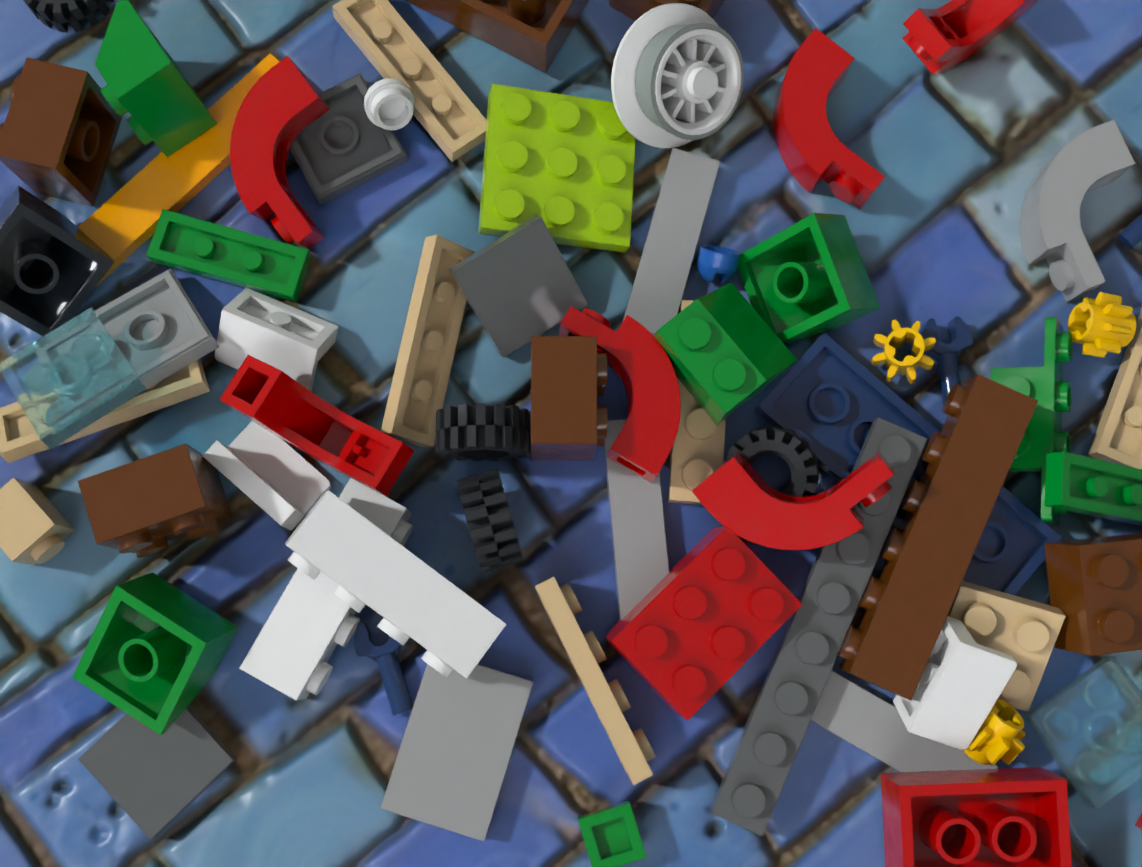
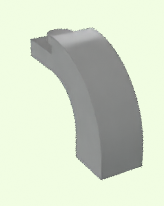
[1020,120,1136,303]

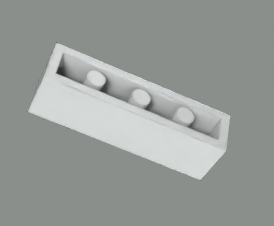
[239,478,413,701]
[285,490,506,679]

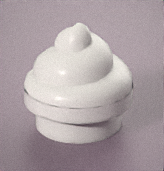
[364,78,415,130]

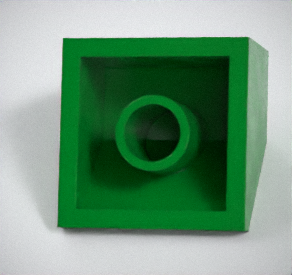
[95,0,217,157]
[737,213,881,345]
[655,282,797,425]
[72,572,239,735]

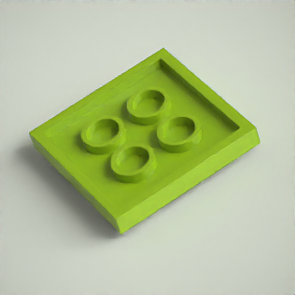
[478,84,636,253]

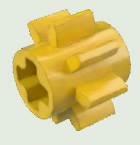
[1068,292,1136,358]
[871,319,936,384]
[963,698,1026,765]

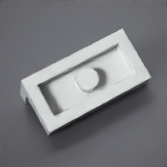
[215,287,339,391]
[203,421,331,531]
[893,616,1017,750]

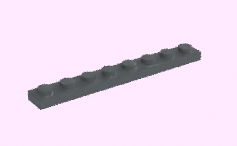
[710,417,927,837]

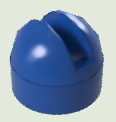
[698,245,740,284]

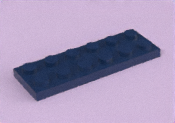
[754,332,1062,595]

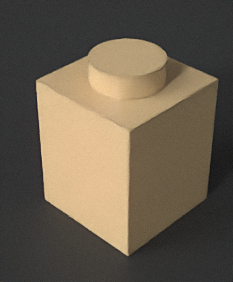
[0,478,75,565]

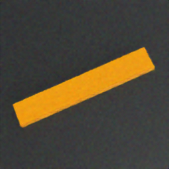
[78,53,279,287]

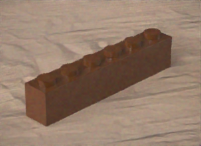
[838,374,1038,701]

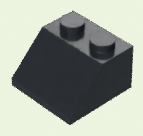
[0,186,114,338]

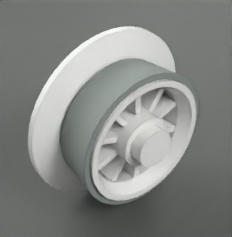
[611,3,744,148]

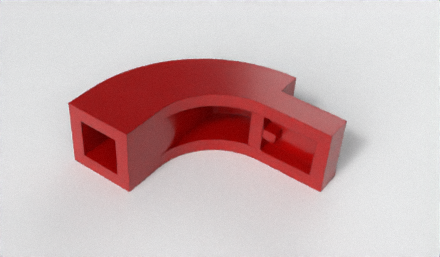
[902,0,1038,75]
[773,28,885,209]
[230,56,330,249]
[559,306,681,483]
[219,355,414,497]
[692,452,894,550]

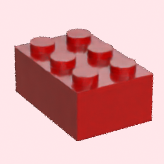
[603,526,803,721]
[881,767,1072,867]

